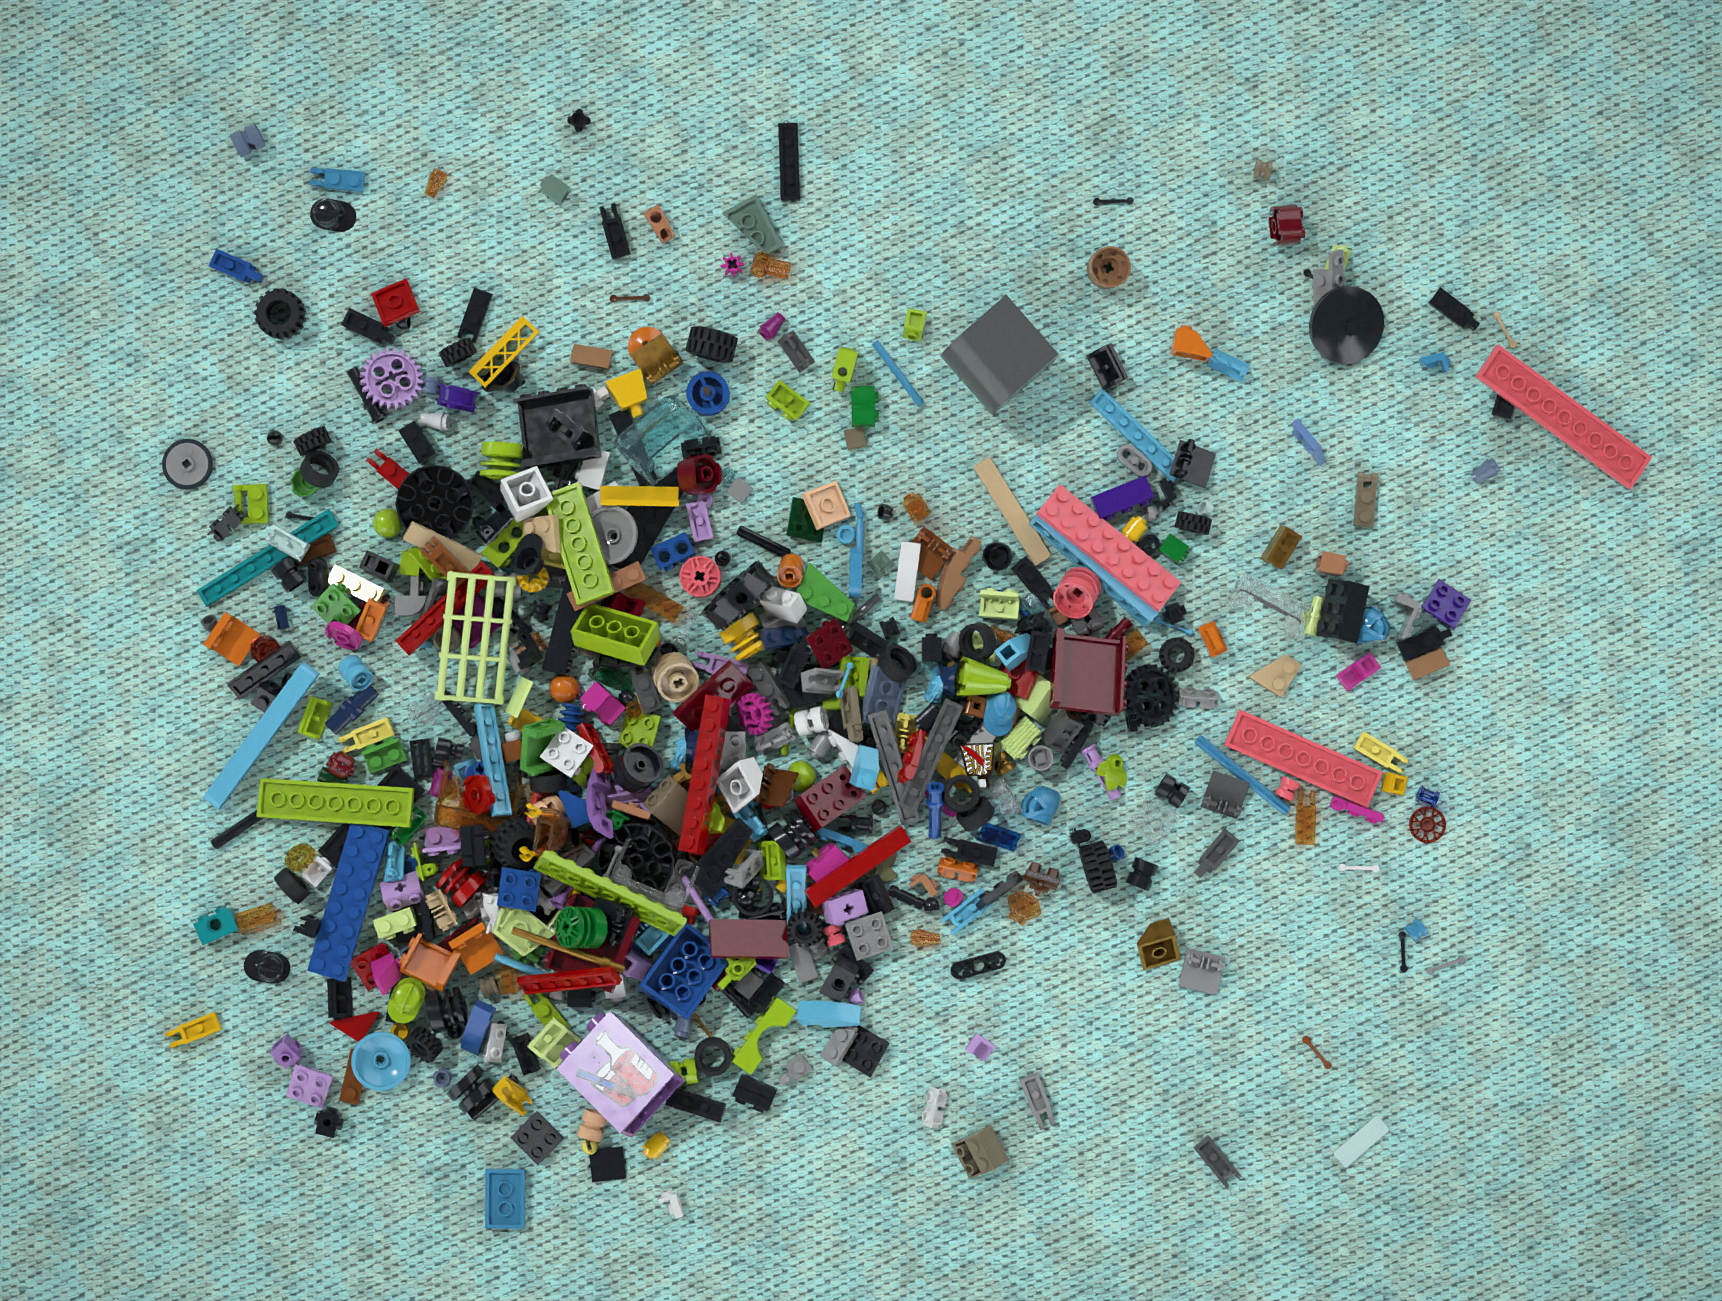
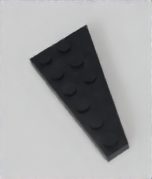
[611,467,684,569]

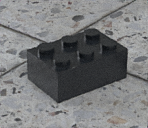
[1316,579,1370,644]

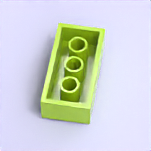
[571,603,661,666]

